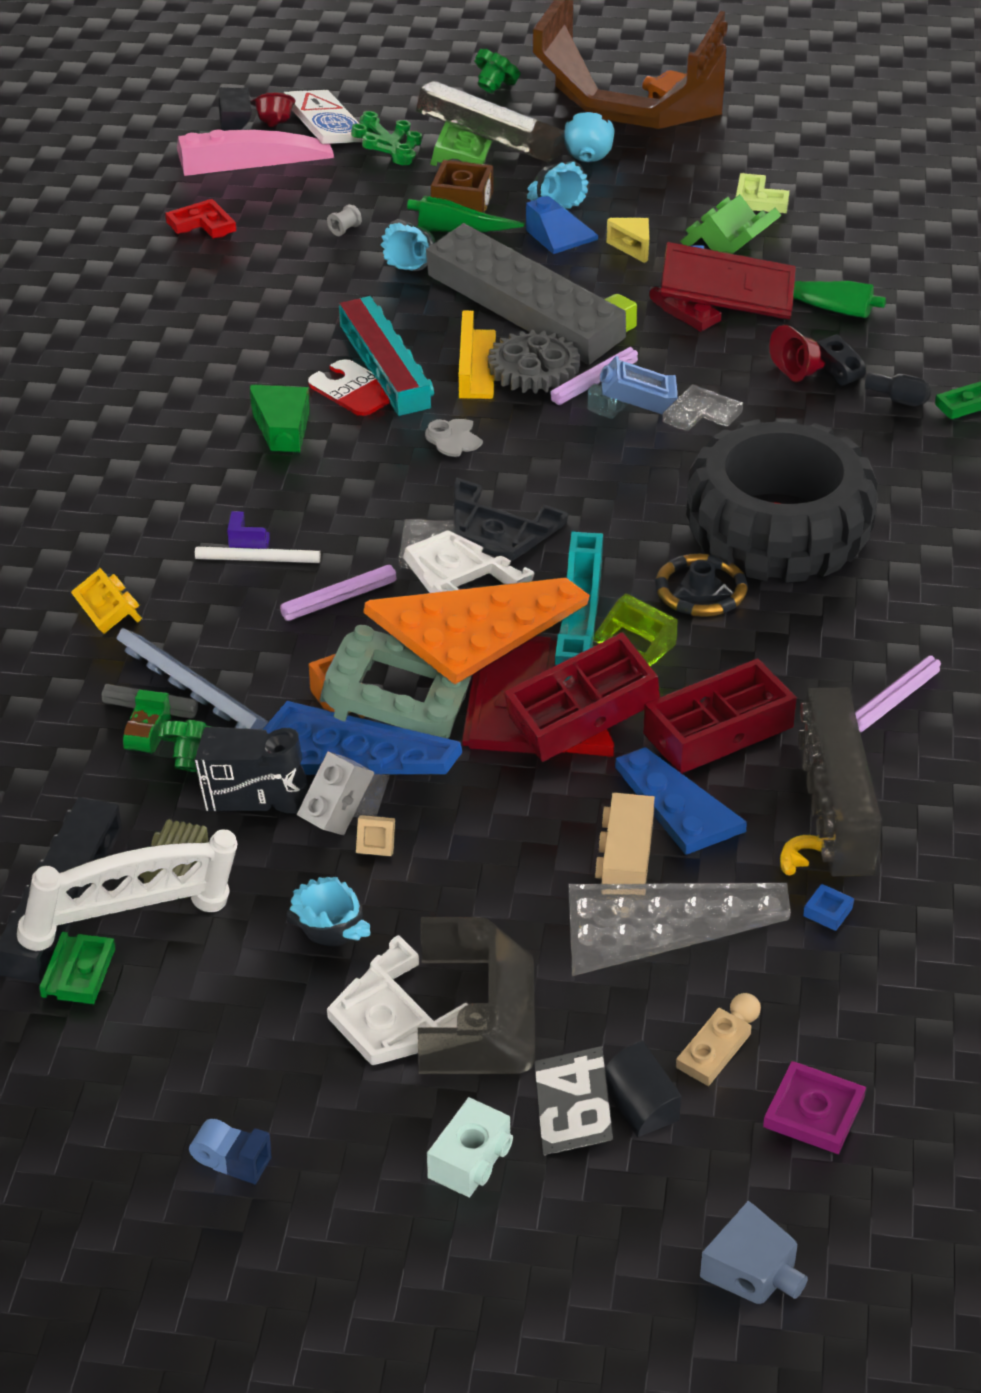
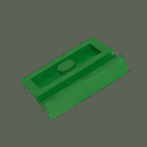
[39,932,116,1004]

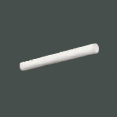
[195,547,321,563]

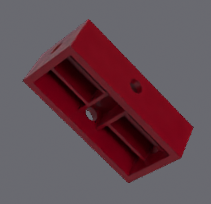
[505,632,660,762]
[643,658,797,774]

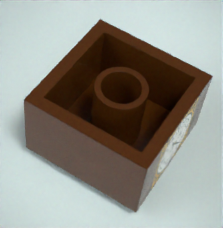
[431,160,493,213]

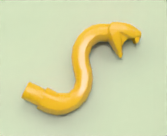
[780,812,859,876]

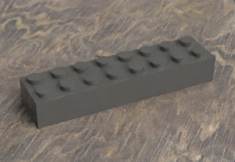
[426,223,626,365]

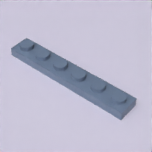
[116,628,268,730]

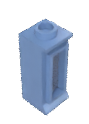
[600,356,678,414]

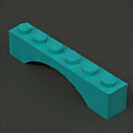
[555,532,603,681]

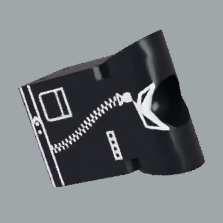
[194,727,309,813]

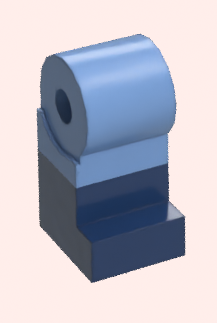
[189,1119,272,1185]

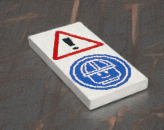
[284,90,363,144]

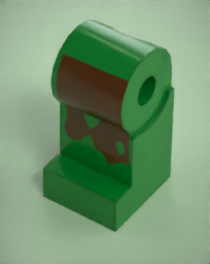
[123,690,171,753]

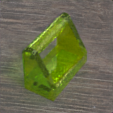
[593,593,678,666]

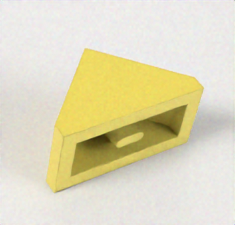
[606,218,649,263]

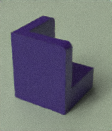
[227,511,270,549]

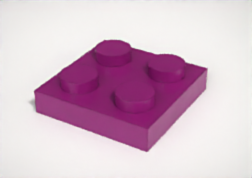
[763,1061,866,1155]

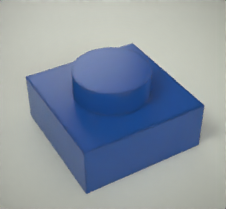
[803,884,854,931]

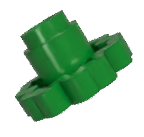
[474,49,521,93]
[158,720,211,772]

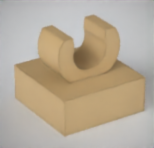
[356,815,395,856]

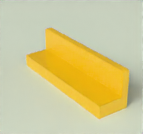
[459,311,496,399]

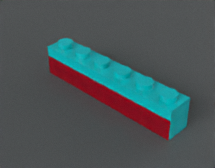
[339,296,434,416]

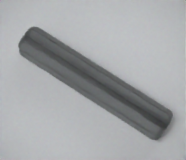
[101,684,198,719]

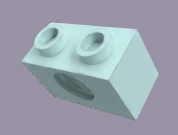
[427,1097,513,1198]

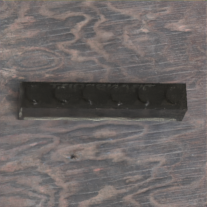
[416,81,565,163]

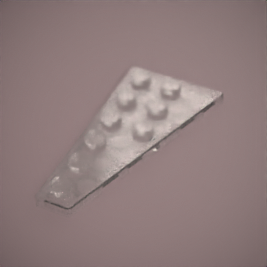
[568,883,790,976]

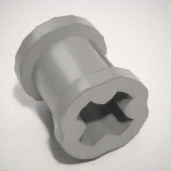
[327,204,362,236]

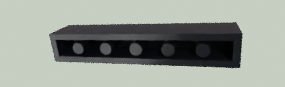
[0,797,122,984]

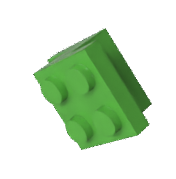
[680,194,782,254]

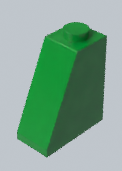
[250,385,310,452]

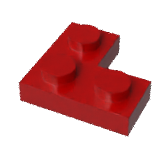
[165,199,236,238]

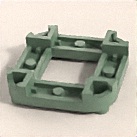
[320,625,471,739]

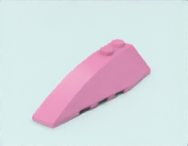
[177,130,334,176]

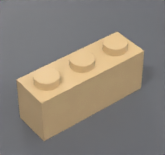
[595,793,655,898]

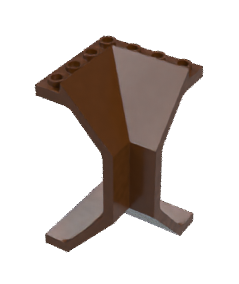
[533,0,728,129]

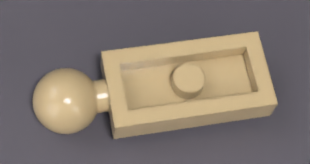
[676,993,761,1086]

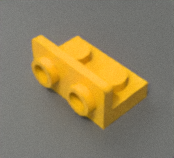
[71,568,142,634]

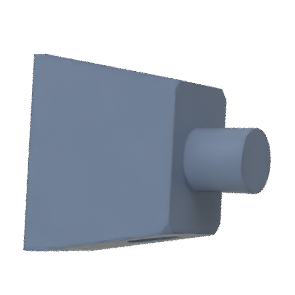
[700,1201,808,1304]

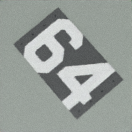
[535,1046,613,1155]

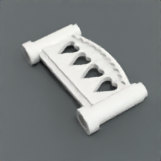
[17,830,238,951]

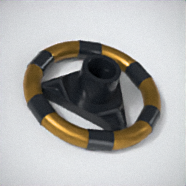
[655,554,748,617]

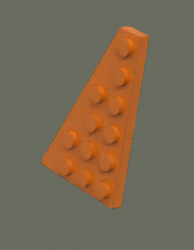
[363,578,590,684]

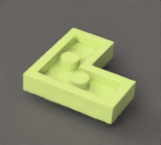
[736,173,789,213]

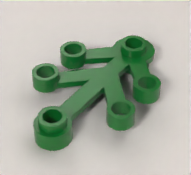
[351,111,422,165]

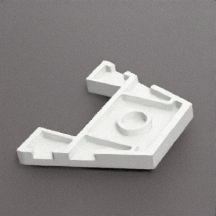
[403,530,535,593]
[327,935,487,1065]

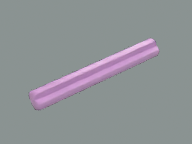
[551,347,638,405]
[280,565,397,621]
[848,656,941,733]

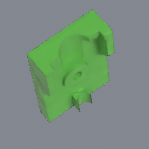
[430,119,494,166]

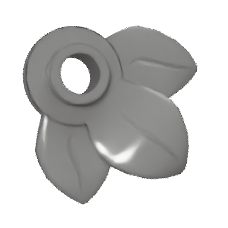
[425,419,483,457]

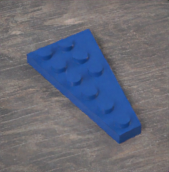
[262,701,462,775]

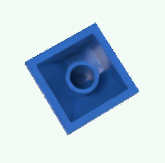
[526,196,598,254]

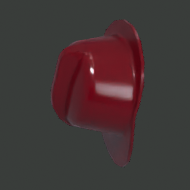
[250,92,296,127]
[769,325,825,382]

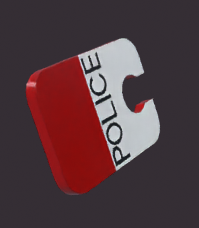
[308,359,390,416]

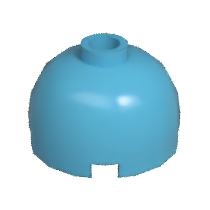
[564,112,615,162]

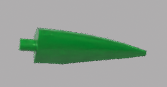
[407,195,525,233]
[793,281,886,318]

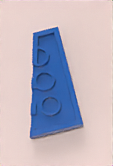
[615,747,747,855]

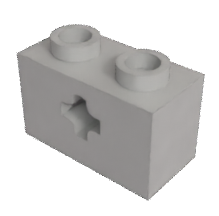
[297,751,375,835]

